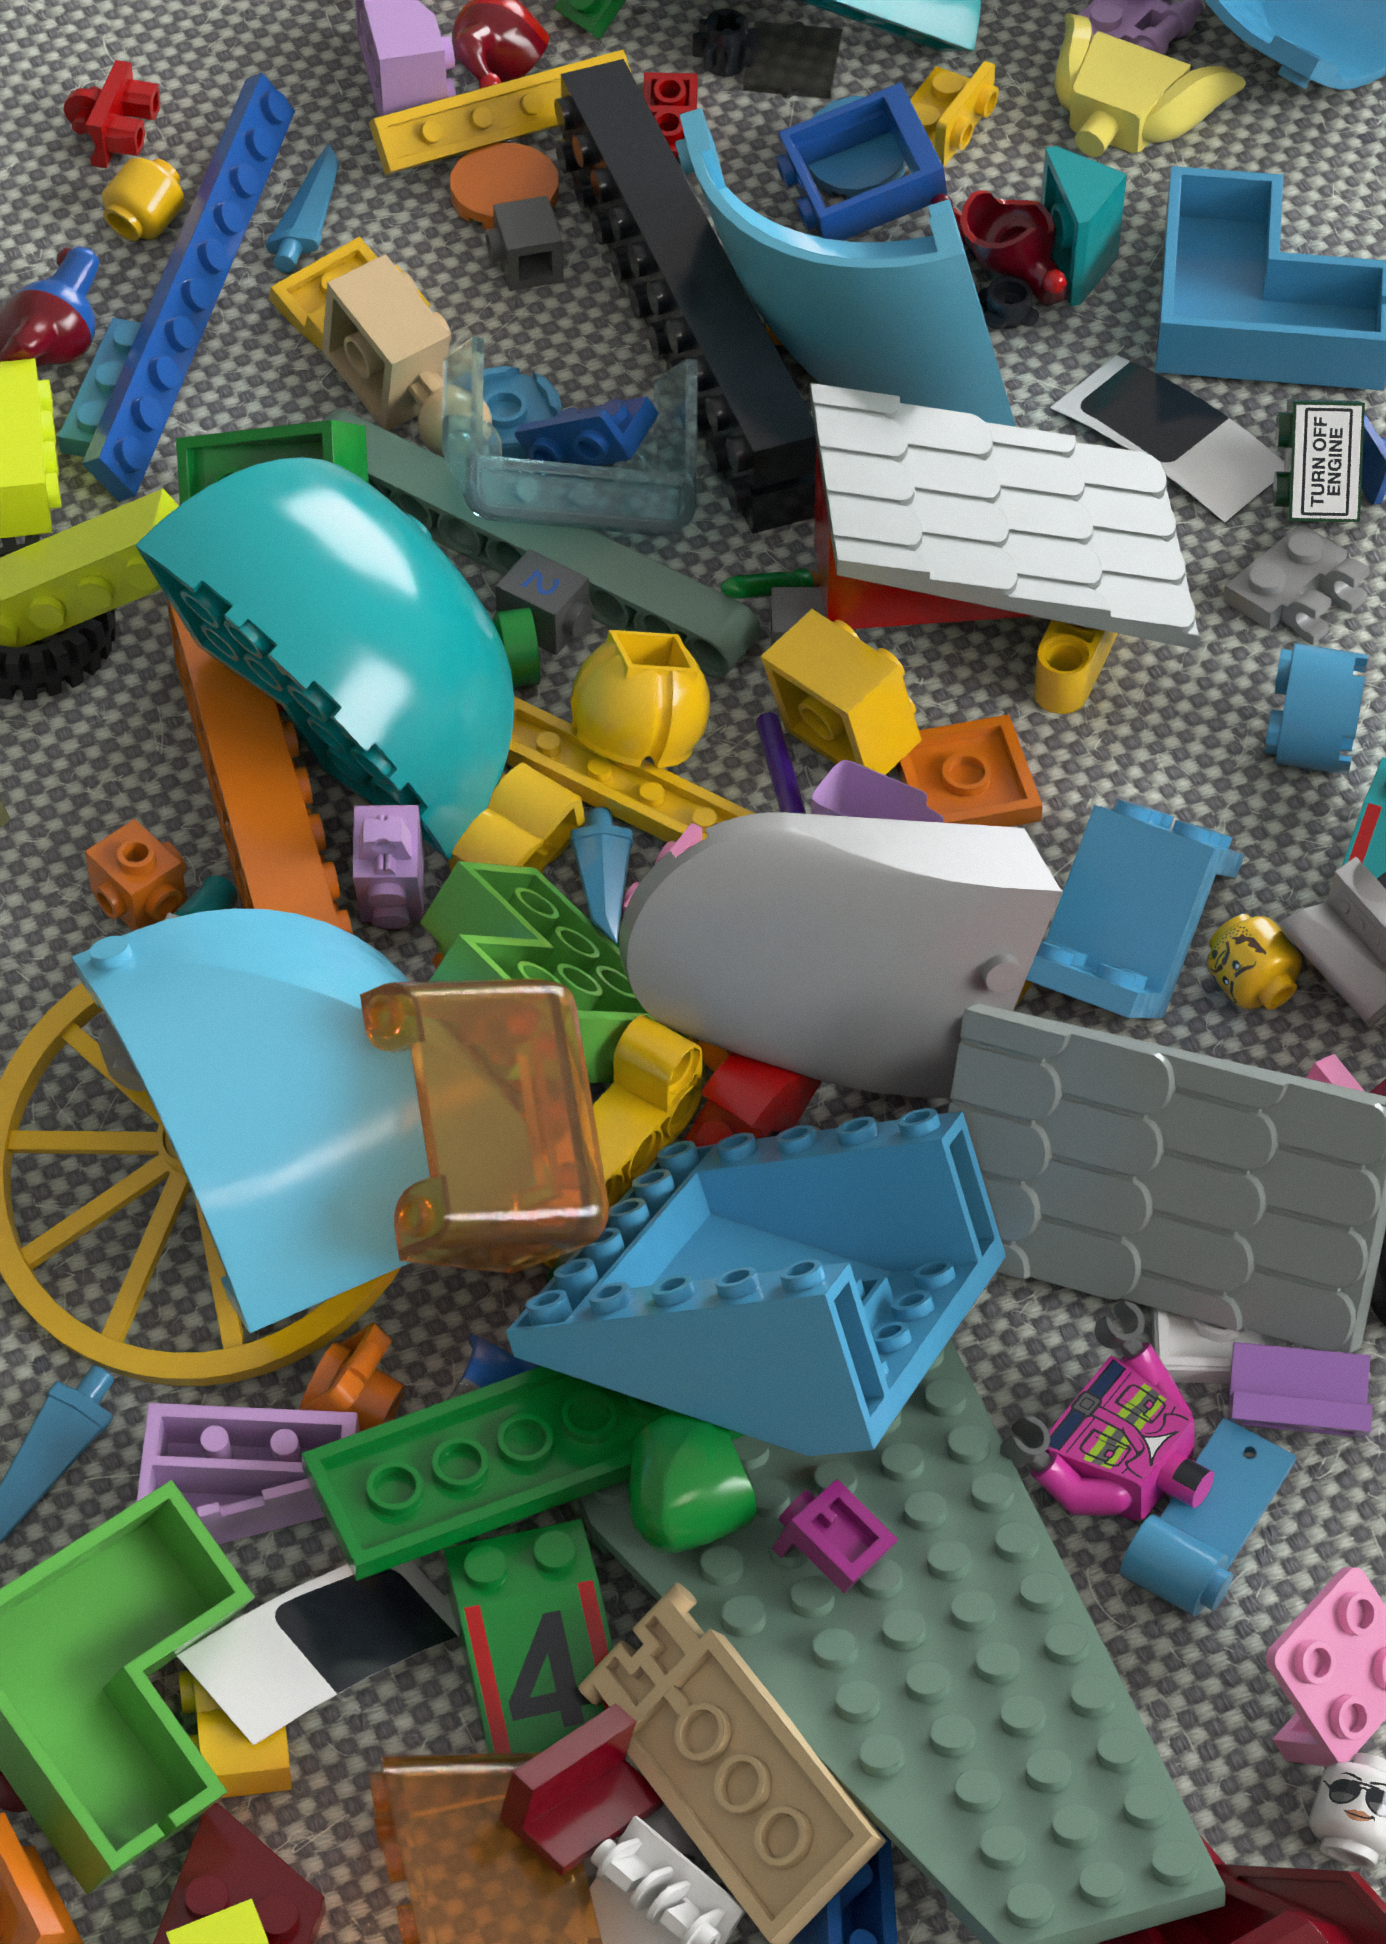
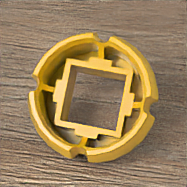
[570,630,711,768]

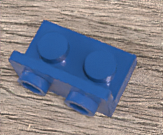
[514,396,659,476]

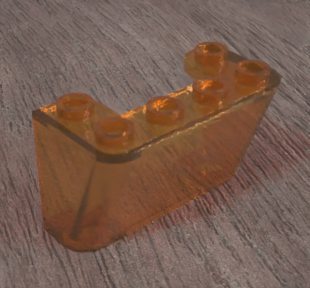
[368,1752,602,1944]

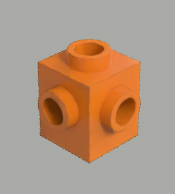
[85,819,187,931]

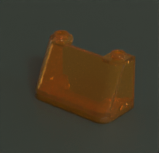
[360,979,609,1274]

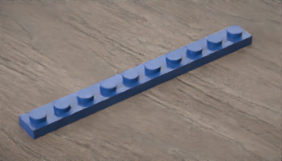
[82,72,295,502]

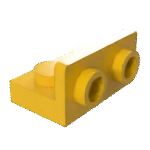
[910,61,999,167]

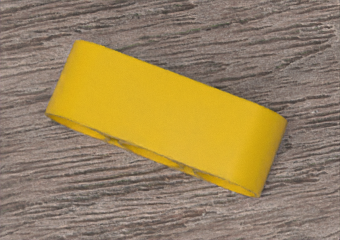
[1034,620,1118,714]

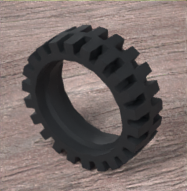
[0,534,116,700]

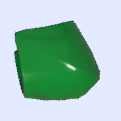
[627,1412,757,1553]

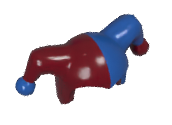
[0,246,100,367]

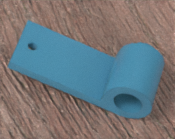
[1119,1417,1296,1617]

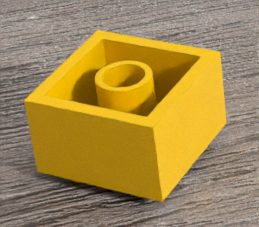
[761,609,922,775]

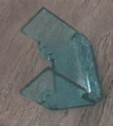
[442,336,697,536]

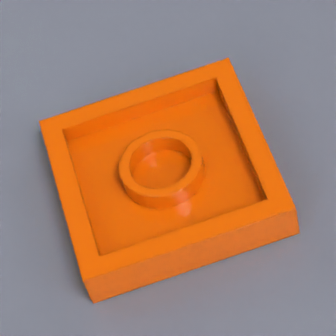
[896,714,1043,827]

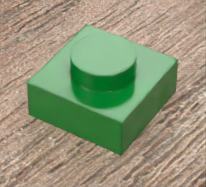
[553,0,626,40]

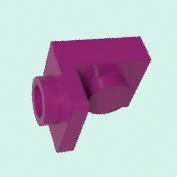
[771,1479,899,1593]

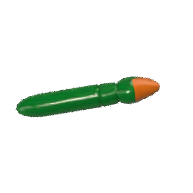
[720,568,820,599]

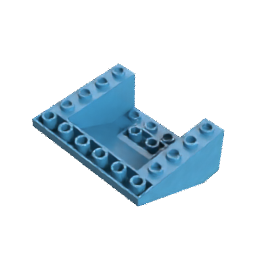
[506,1108,1006,1456]

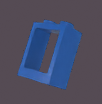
[775,82,947,241]

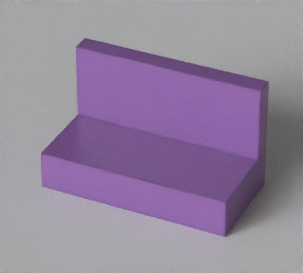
[1227,1342,1373,1438]

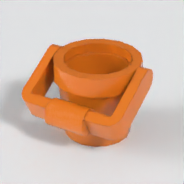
[298,1322,406,1431]

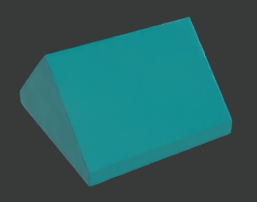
[1041,146,1127,306]

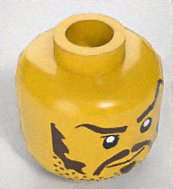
[1207,914,1302,1010]

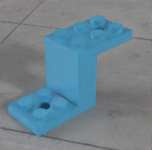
[1026,798,1245,1018]

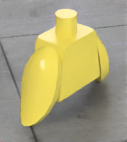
[1054,13,1246,157]

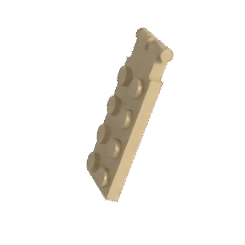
[578,1582,887,1944]

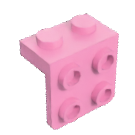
[1266,1567,1386,1767]

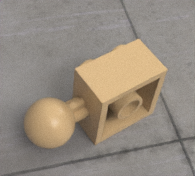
[322,254,492,460]

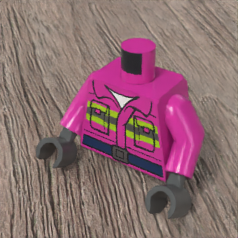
[1000,1301,1214,1521]

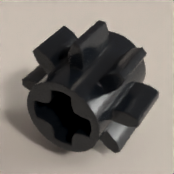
[692,8,759,77]

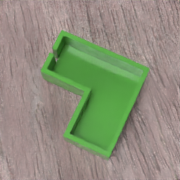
[0,1480,255,1895]

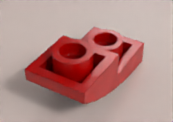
[643,72,698,158]

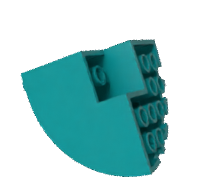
[135,457,514,861]

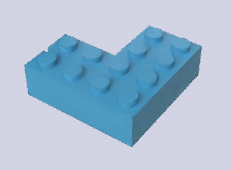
[1155,166,1386,391]

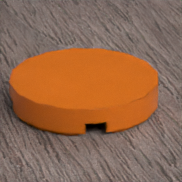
[450,142,559,229]

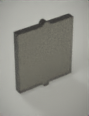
[743,21,842,99]

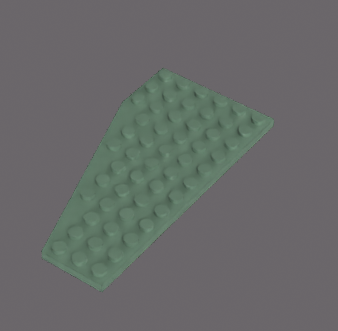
[576,1338,1225,1944]

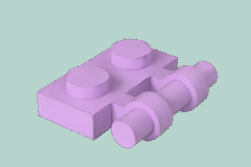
[1078,0,1203,55]

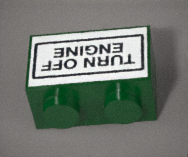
[1273,399,1365,522]

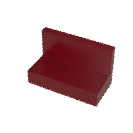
[499,1703,664,1876]

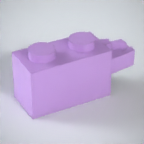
[353,805,425,929]

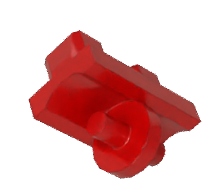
[63,60,161,168]

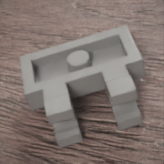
[1224,523,1369,645]

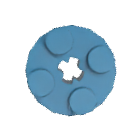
[1264,643,1369,775]

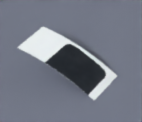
[1050,355,1284,523]
[177,1560,459,1746]

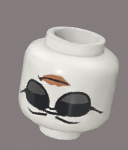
[1309,1753,1386,1869]

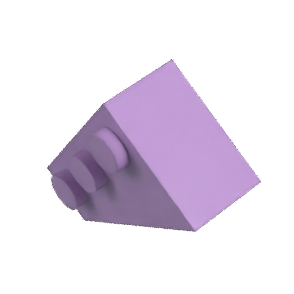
[137,1403,361,1544]

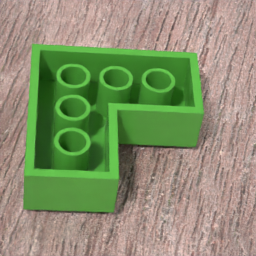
[419,861,689,1085]

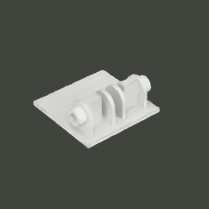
[562,1816,746,1944]

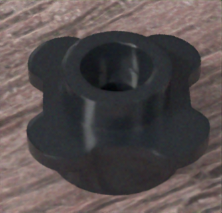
[978,277,1039,329]

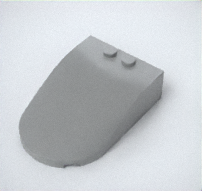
[619,812,1062,1098]

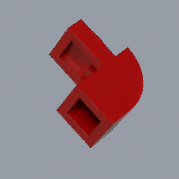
[684,1053,822,1147]

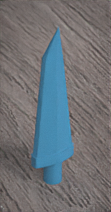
[266,143,339,273]
[570,807,633,944]
[0,1365,114,1544]

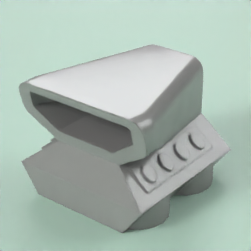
[1277,857,1386,1027]

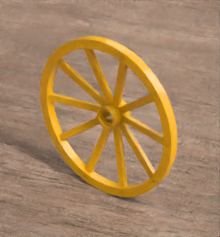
[0,983,401,1386]

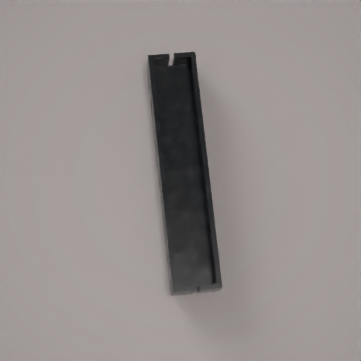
[554,59,816,534]

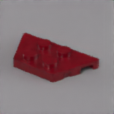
[153,1803,326,1944]

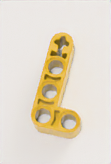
[495,1014,702,1268]

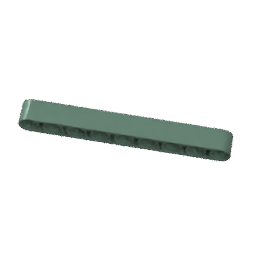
[322,409,762,678]

